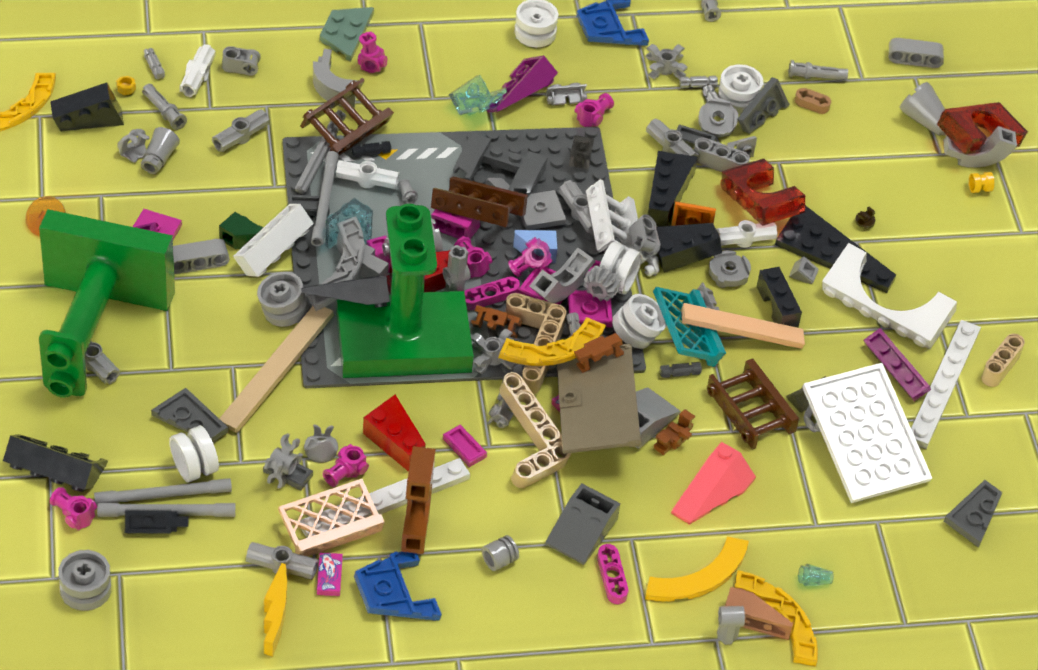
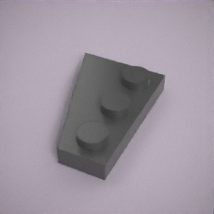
[737,77,790,134]

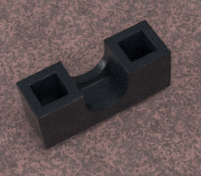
[756,267,802,328]

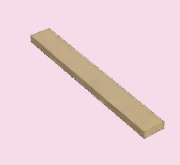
[219,306,334,433]

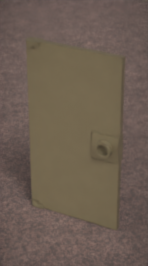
[557,344,642,454]

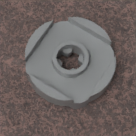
[698,98,738,138]
[709,250,751,288]

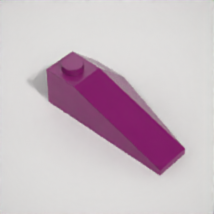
[486,55,558,113]

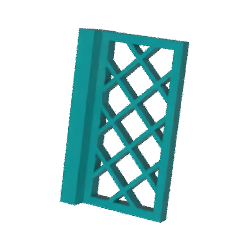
[653,287,726,367]

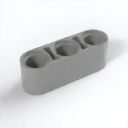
[889,38,944,68]
[694,138,750,178]
[173,239,230,274]

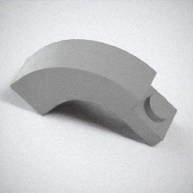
[313,49,358,108]
[943,126,1017,167]
[529,248,596,303]

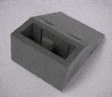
[545,483,621,565]

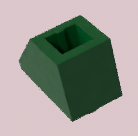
[219,212,264,249]

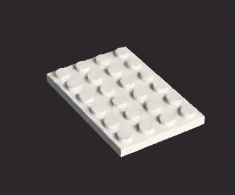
[802,363,932,503]

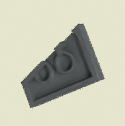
[151,388,228,442]
[944,480,1002,547]

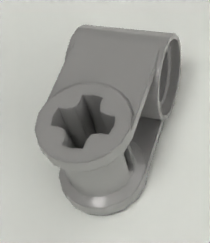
[222,46,261,76]
[629,214,660,256]

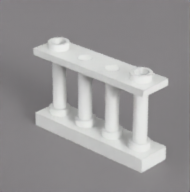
[586,179,646,264]

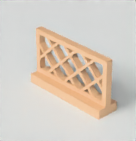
[278,479,385,557]

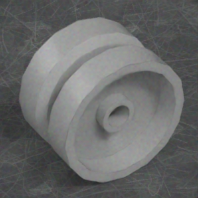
[257,272,309,327]
[58,550,111,611]

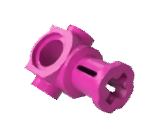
[358,32,387,73]
[574,93,614,127]
[454,236,492,278]
[508,237,553,277]
[322,444,369,487]
[49,487,97,530]

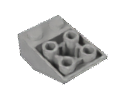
[636,387,681,449]

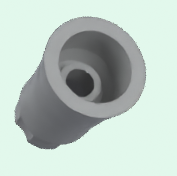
[141,127,180,174]

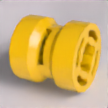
[969,172,995,193]

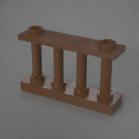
[300,78,394,157]
[431,176,528,227]
[707,358,799,450]

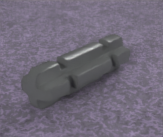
[660,362,702,378]

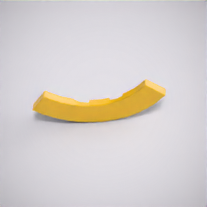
[0,73,56,131]
[498,317,606,366]
[645,536,749,602]
[734,570,818,667]

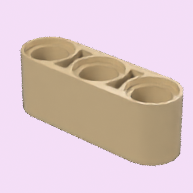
[982,333,1025,387]

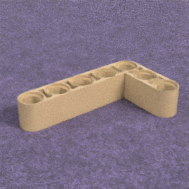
[505,293,566,394]
[499,372,571,488]

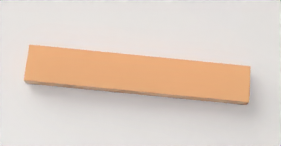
[682,303,805,349]

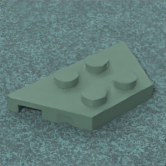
[320,7,374,61]

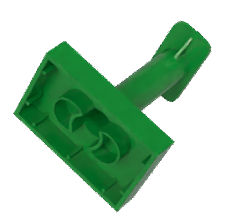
[336,204,474,378]
[39,209,175,398]

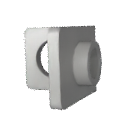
[727,136,757,157]

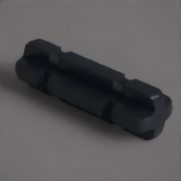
[352,141,391,158]

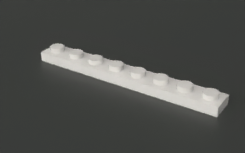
[911,320,981,449]
[300,458,470,538]

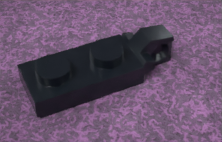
[125,509,189,534]

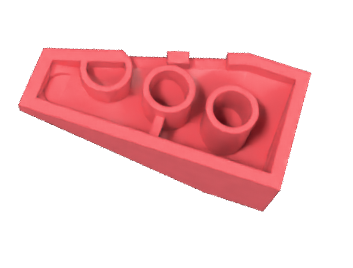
[671,442,756,524]

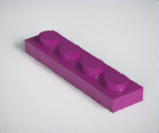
[863,328,931,402]

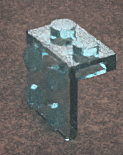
[448,75,507,116]
[325,198,373,249]

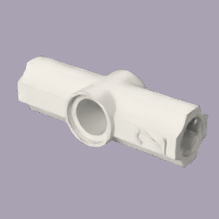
[180,44,215,97]
[336,160,399,189]
[716,220,777,248]

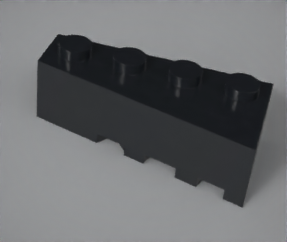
[648,151,698,227]

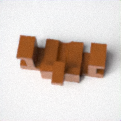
[471,305,522,339]
[574,333,624,373]
[653,409,695,455]

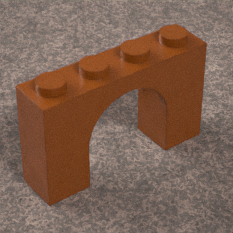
[401,446,436,554]

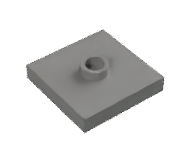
[521,190,566,230]

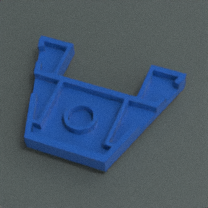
[576,0,649,46]
[354,551,442,621]

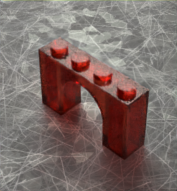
[937,102,1028,155]
[720,158,805,226]

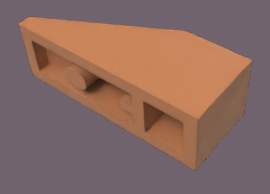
[725,587,793,640]

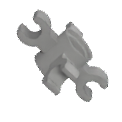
[646,44,688,79]
[471,329,517,374]
[264,433,303,489]

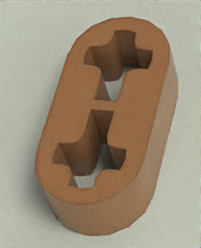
[794,88,831,114]

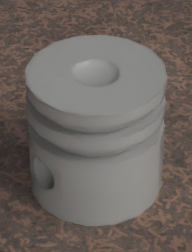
[481,535,519,571]

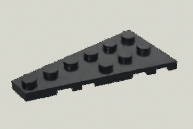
[775,202,896,293]

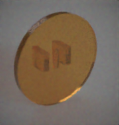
[26,196,66,237]

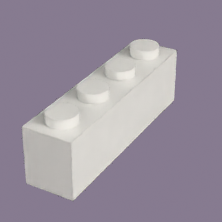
[233,204,314,277]

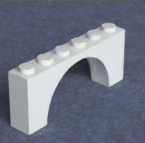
[822,243,957,349]

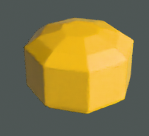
[116,76,136,95]

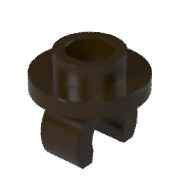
[855,206,876,228]

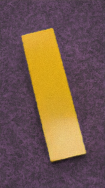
[264,563,287,657]

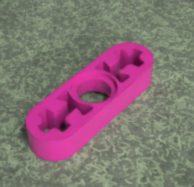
[464,277,520,310]
[597,544,628,604]

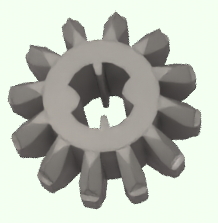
[583,265,620,301]

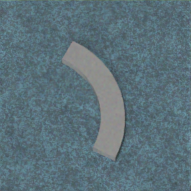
[307,216,364,311]

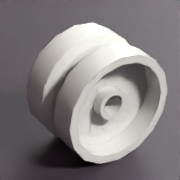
[514,0,559,48]
[718,64,763,114]
[599,242,642,295]
[612,294,667,349]
[169,425,219,483]

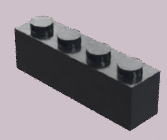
[3,434,108,492]

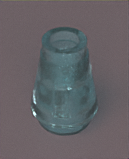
[798,564,834,586]

